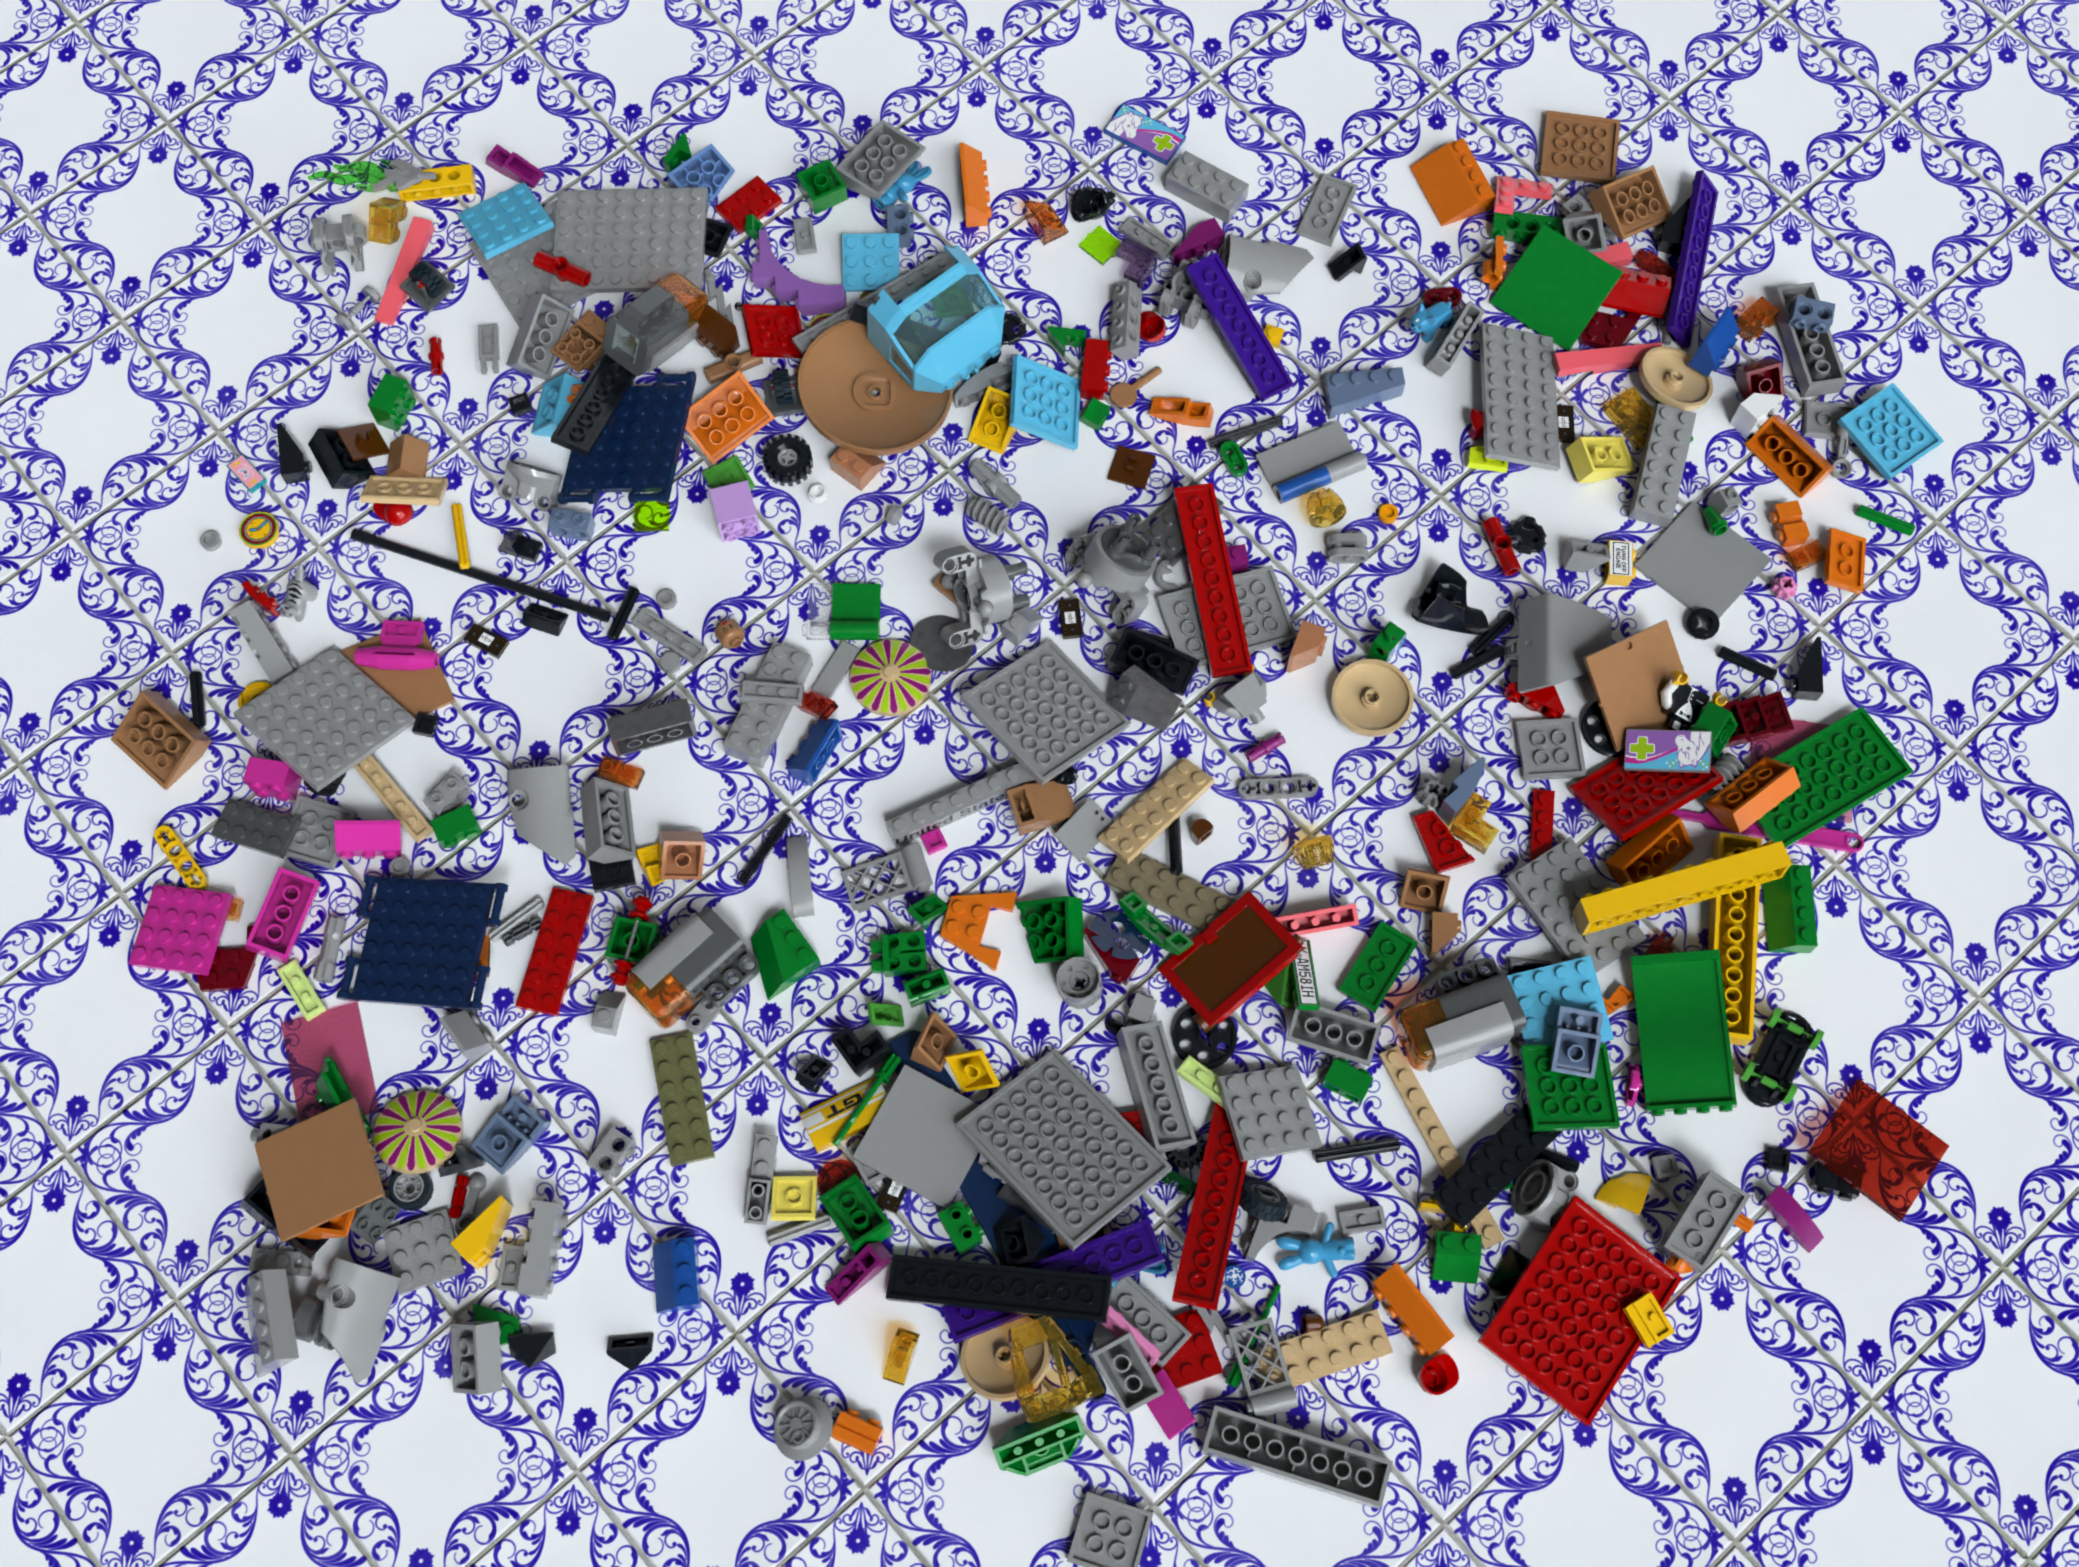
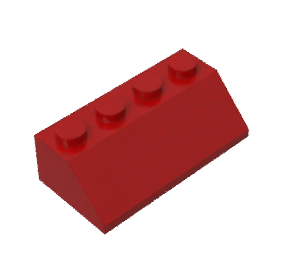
[1601,265,1672,319]

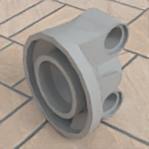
[498,461,562,511]
[1511,1159,1579,1232]

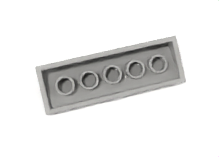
[1116,1021,1197,1154]

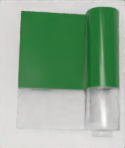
[802,583,881,641]

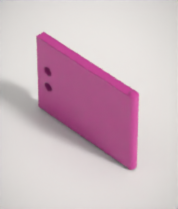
[1146,1369,1196,1440]

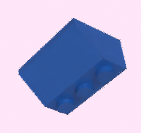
[1688,306,1739,377]
[788,718,842,787]
[653,1237,702,1314]

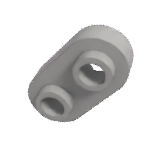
[685,996,722,1035]

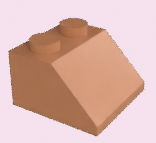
[829,447,886,491]
[1286,620,1327,673]
[658,831,706,880]

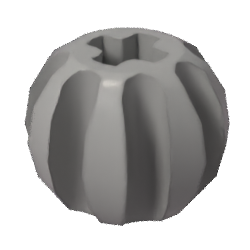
[1416,777,1447,808]

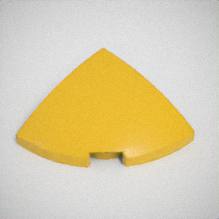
[636,842,666,887]
[1595,1173,1652,1216]

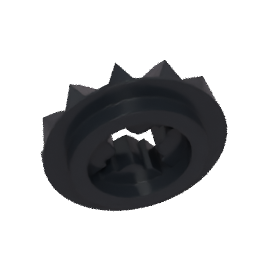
[1686,608,1720,640]
[1052,765,1078,785]

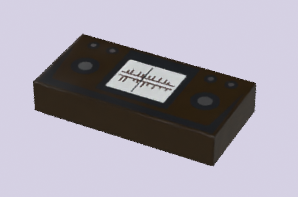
[1557,405,1575,443]
[1059,599,1083,640]
[464,623,510,659]
[877,1178,908,1214]

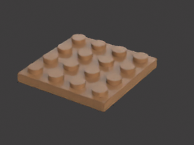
[1539,110,1620,184]

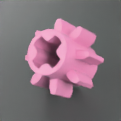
[1771,574,1798,601]

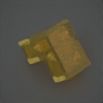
[368,197,408,245]
[1449,792,1499,854]

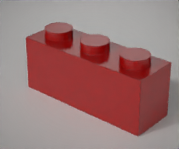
[1080,338,1112,400]

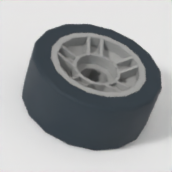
[388,1172,434,1211]

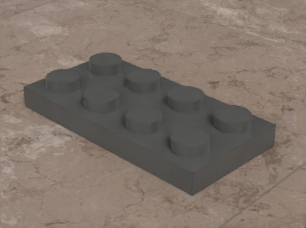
[210,798,302,859]

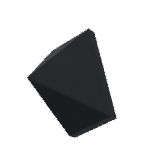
[1487,1247,1530,1296]
[508,1332,556,1368]
[606,1333,654,1371]

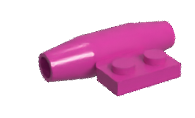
[354,620,439,671]

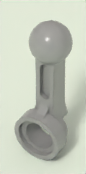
[1831,426,1852,479]
[455,1174,486,1235]

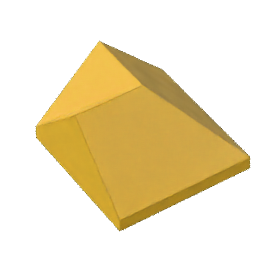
[945,1048,1000,1093]

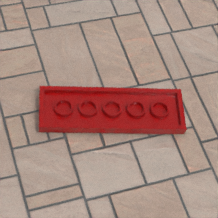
[516,887,595,1017]

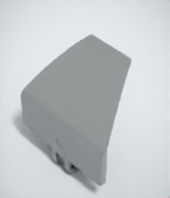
[1504,594,1612,694]

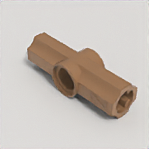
[703,350,763,384]

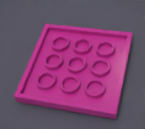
[128,884,234,976]

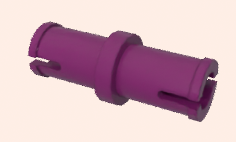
[1244,732,1286,763]

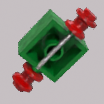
[605,896,661,986]

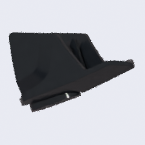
[1411,563,1489,635]

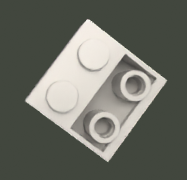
[1730,393,1785,439]

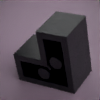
[830,1026,894,1077]

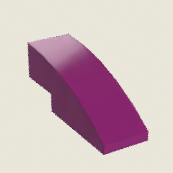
[485,144,545,188]
[1761,1185,1824,1253]

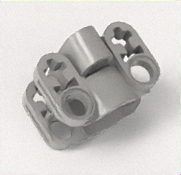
[310,214,367,275]
[1159,259,1211,329]

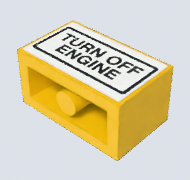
[1604,540,1636,586]

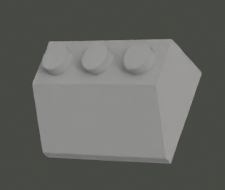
[450,1320,503,1395]
[1091,1332,1165,1415]

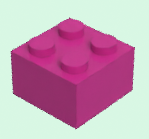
[243,757,302,802]

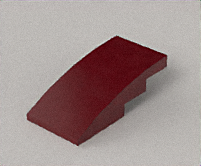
[1720,690,1794,748]

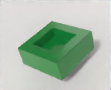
[745,214,762,241]

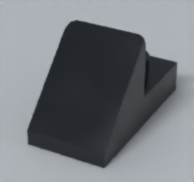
[1328,242,1367,281]
[498,530,543,563]
[794,1055,833,1093]
[438,1143,486,1177]

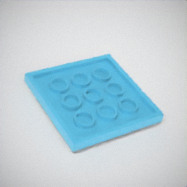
[457,182,555,260]
[1009,354,1081,451]
[1837,383,1944,481]
[1507,955,1614,1046]

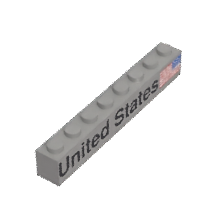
[886,763,1038,848]

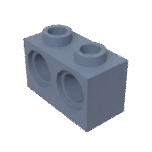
[886,205,914,248]
[1788,296,1835,334]
[548,507,595,542]

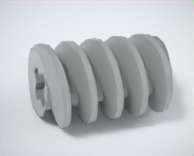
[966,497,1010,537]
[1706,753,1745,795]

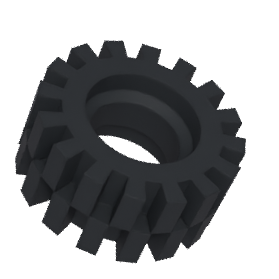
[1166,1131,1206,1170]

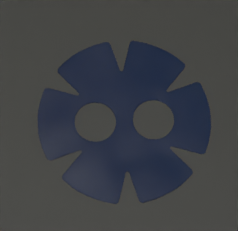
[1090,911,1150,960]

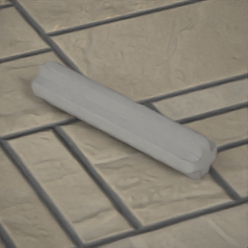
[488,897,545,943]
[767,1213,831,1247]

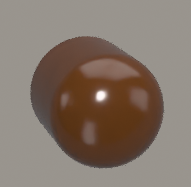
[1301,1314,1324,1333]

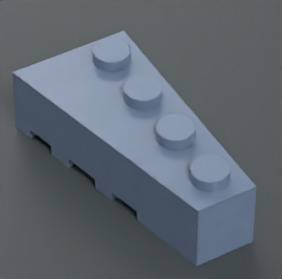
[1323,367,1405,419]

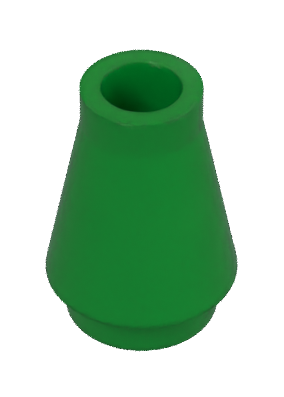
[1702,506,1729,536]

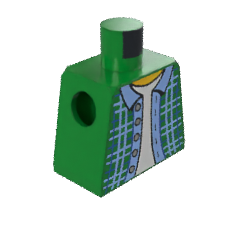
[1366,622,1406,662]

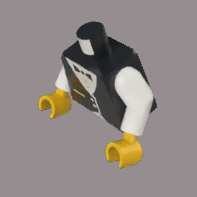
[1660,670,1727,730]

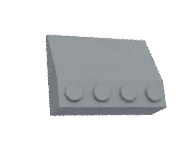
[835,119,926,199]
[244,1269,299,1378]

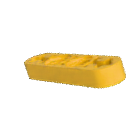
[154,825,209,890]

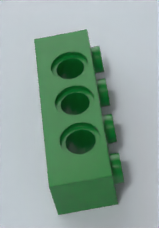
[1490,212,1566,244]

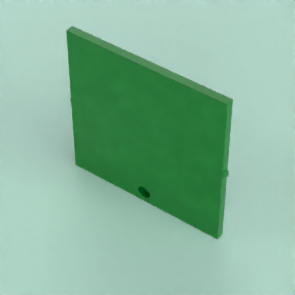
[1490,224,1623,352]

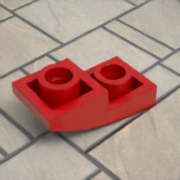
[242,580,279,617]

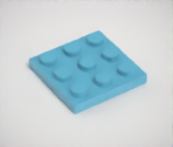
[842,233,900,292]

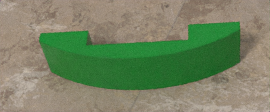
[1118,891,1194,955]

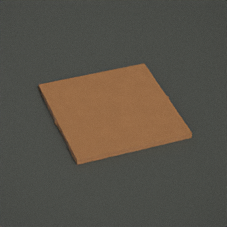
[339,618,456,719]
[1583,620,1689,752]
[254,1098,385,1242]

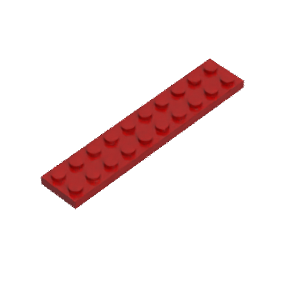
[1173,483,1253,678]
[1172,1102,1248,1311]

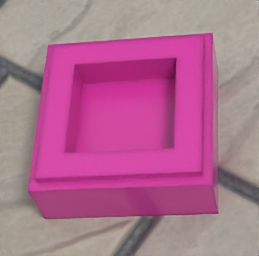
[920,827,948,855]

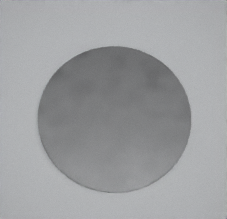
[910,616,974,672]

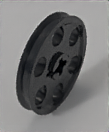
[1581,700,1625,757]
[1172,1007,1237,1069]

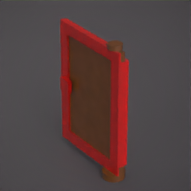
[1158,891,1304,1033]

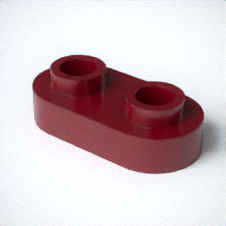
[1423,287,1462,308]

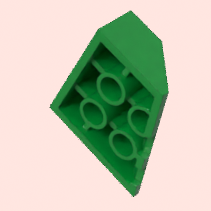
[1015,896,1084,964]
[751,909,821,1001]

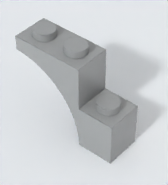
[1243,1204,1319,1263]

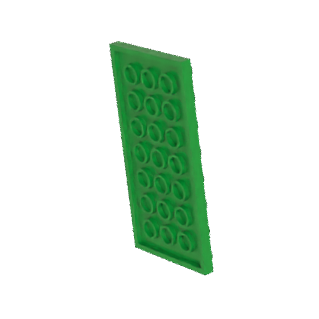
[1756,707,1913,848]

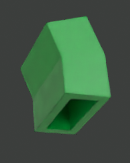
[1079,397,1110,431]

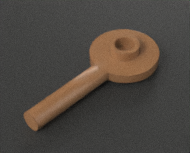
[1110,366,1162,408]

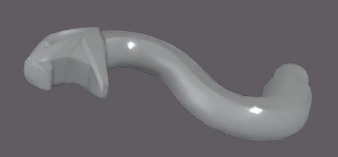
[1154,559,1182,592]

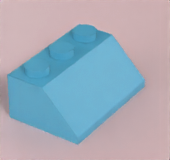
[531,372,584,437]

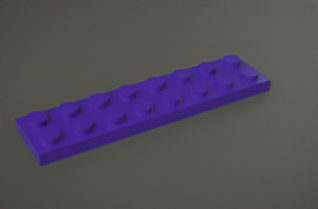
[1184,253,1294,402]

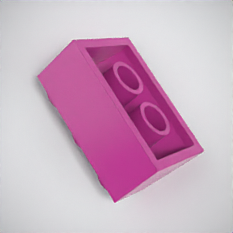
[334,820,402,859]

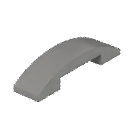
[787,836,815,918]

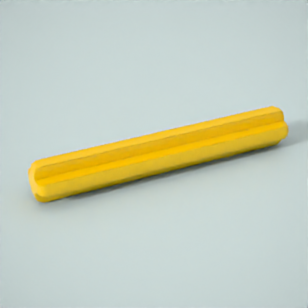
[451,503,470,570]

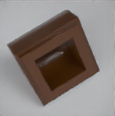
[1191,819,1214,846]

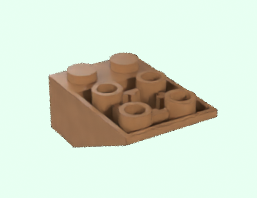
[550,309,607,373]
[1006,781,1077,836]

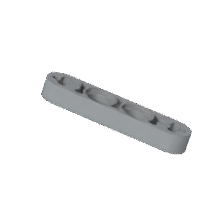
[1238,777,1319,800]

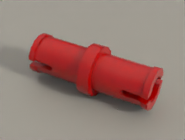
[428,337,444,376]

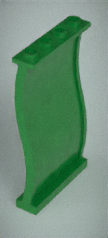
[1631,949,1737,1116]

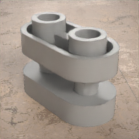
[1327,531,1368,564]

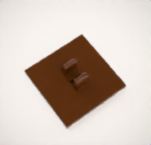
[337,423,389,461]
[1107,445,1156,490]

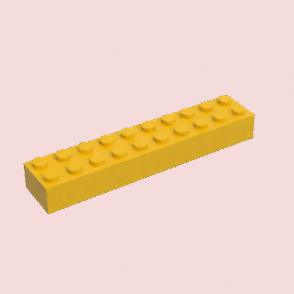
[1707,832,1762,1046]
[1573,841,1792,936]

